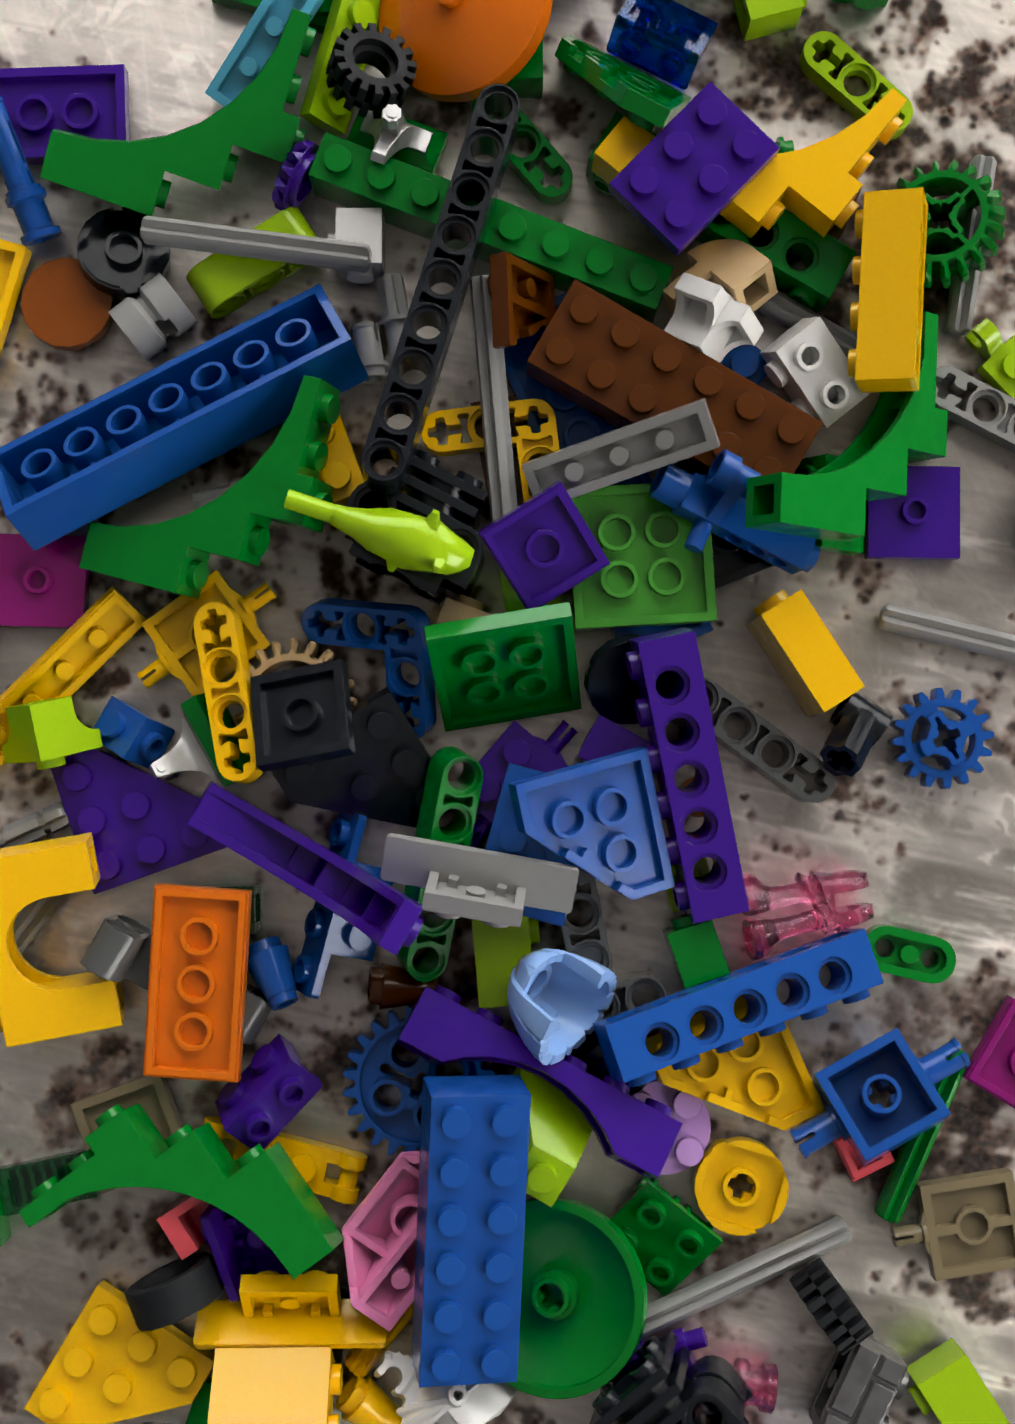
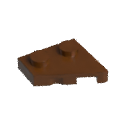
[487,252,555,349]

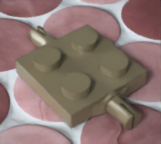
[890,1167,1015,1281]

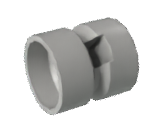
[108,272,198,361]

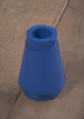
[248,936,299,1011]

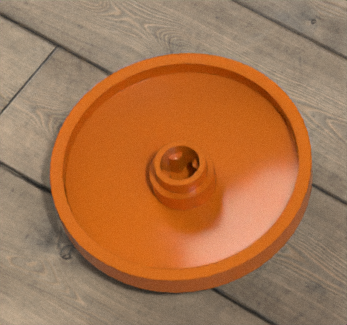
[379,0,553,103]

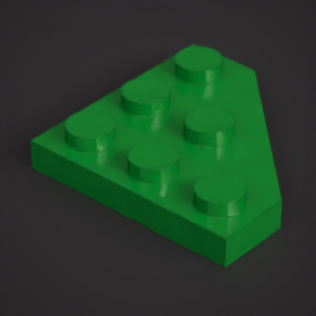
[554,35,692,131]

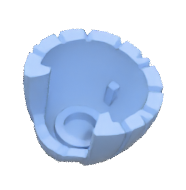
[507,948,617,1066]

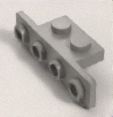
[380,833,579,928]

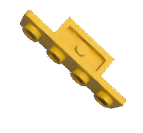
[193,1270,387,1350]

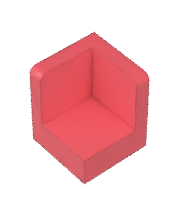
[156,1195,210,1260]

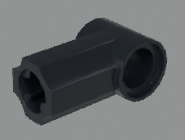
[819,691,893,777]

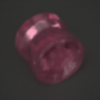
[733,1357,778,1414]

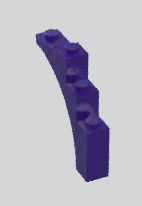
[187,781,424,955]

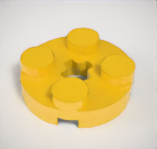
[692,1136,789,1236]

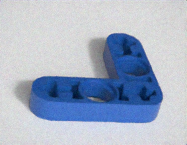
[301,598,436,738]

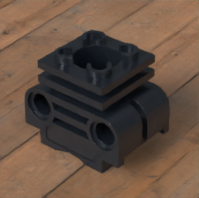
[345,449,488,605]
[590,1330,754,1424]

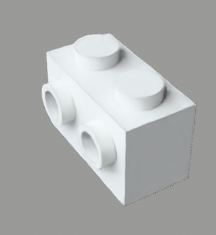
[760,316,870,428]

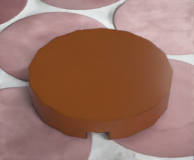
[21,257,116,352]

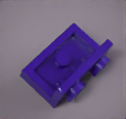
[215,1034,322,1149]
[200,1204,289,1302]

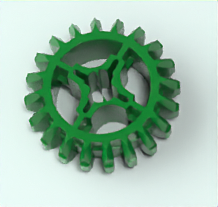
[896,159,1006,289]

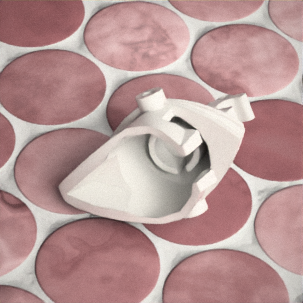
[374,1351,517,1424]

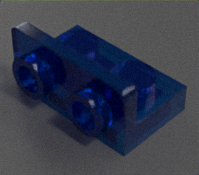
[606,0,719,90]

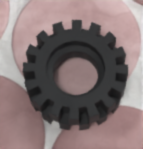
[326,23,417,119]
[789,1257,874,1355]

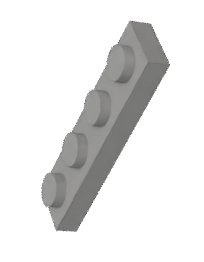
[521,398,721,499]

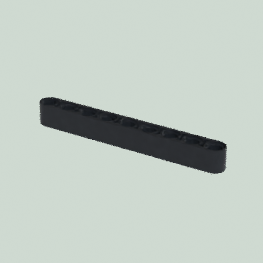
[362,83,520,495]

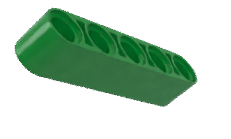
[396,746,483,982]

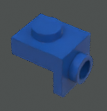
[93,696,175,769]

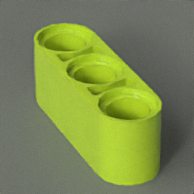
[186,207,317,319]

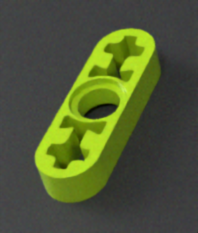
[799,31,913,140]

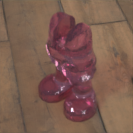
[742,870,874,961]

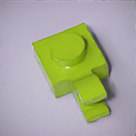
[964,318,1015,398]

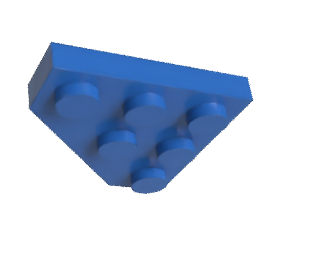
[508,746,675,900]

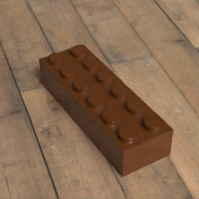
[526,279,823,476]

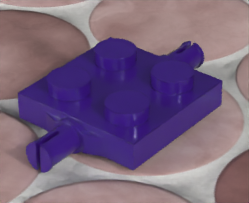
[470,720,578,848]

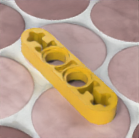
[194,602,263,784]

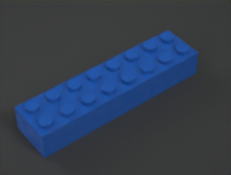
[0,284,370,551]

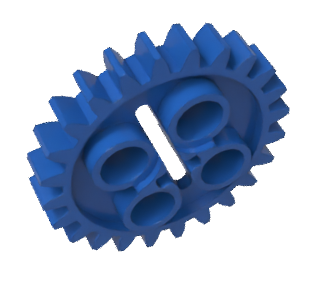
[343,1005,495,1156]

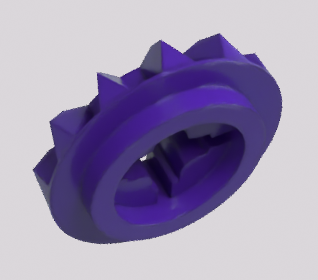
[272,139,319,211]

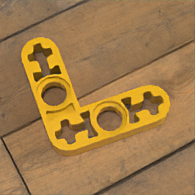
[421,399,560,503]

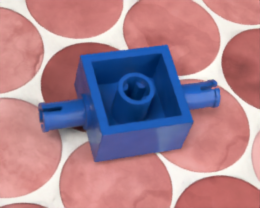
[789,1028,971,1167]

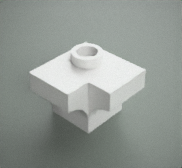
[664,272,764,363]

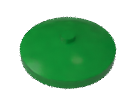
[506,1197,648,1399]

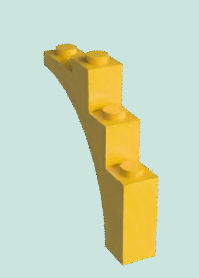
[591,88,907,238]

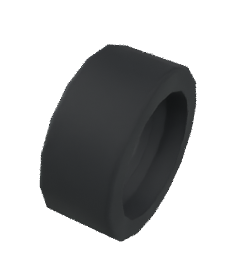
[125,1252,224,1331]

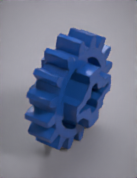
[888,688,994,789]

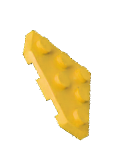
[645,995,825,1131]
[24,1280,215,1424]

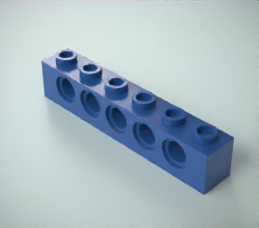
[592,928,884,1087]

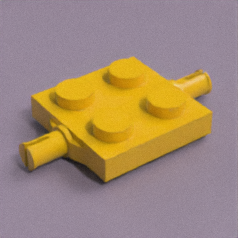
[136,570,277,696]

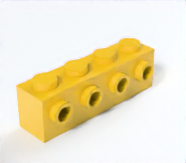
[847,187,928,393]

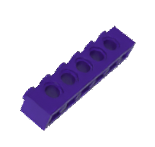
[625,627,750,924]

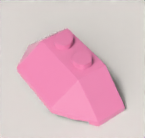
[341,1151,420,1332]

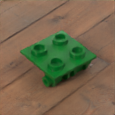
[610,1176,723,1296]

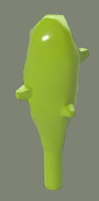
[283,489,475,575]

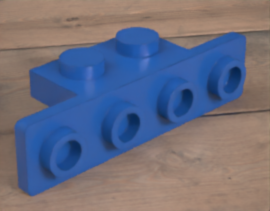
[293,812,393,999]

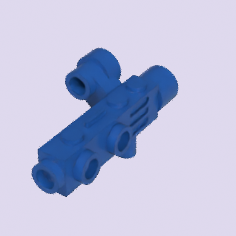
[648,449,821,574]

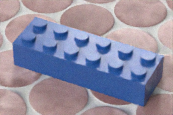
[412,1075,531,1388]

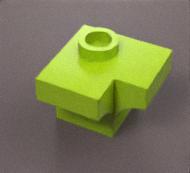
[2,696,103,770]

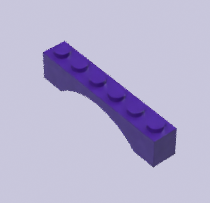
[395,985,683,1178]

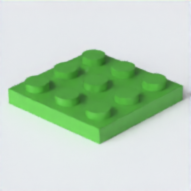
[572,483,717,631]

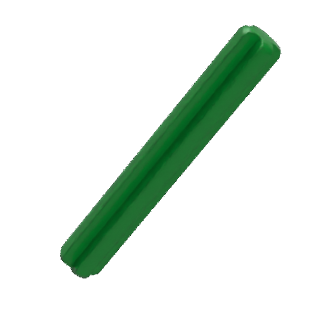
[874,1049,970,1224]

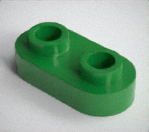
[866,924,956,984]

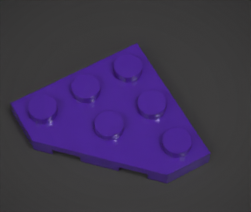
[50,748,227,895]

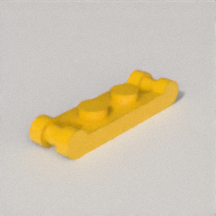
[203,1116,368,1205]

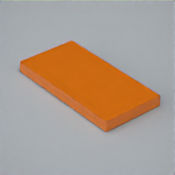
[143,883,252,1083]

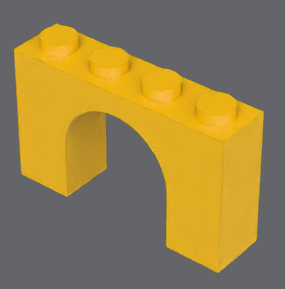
[0,832,127,1047]

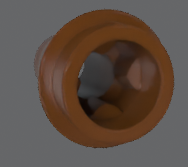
[367,963,436,1010]

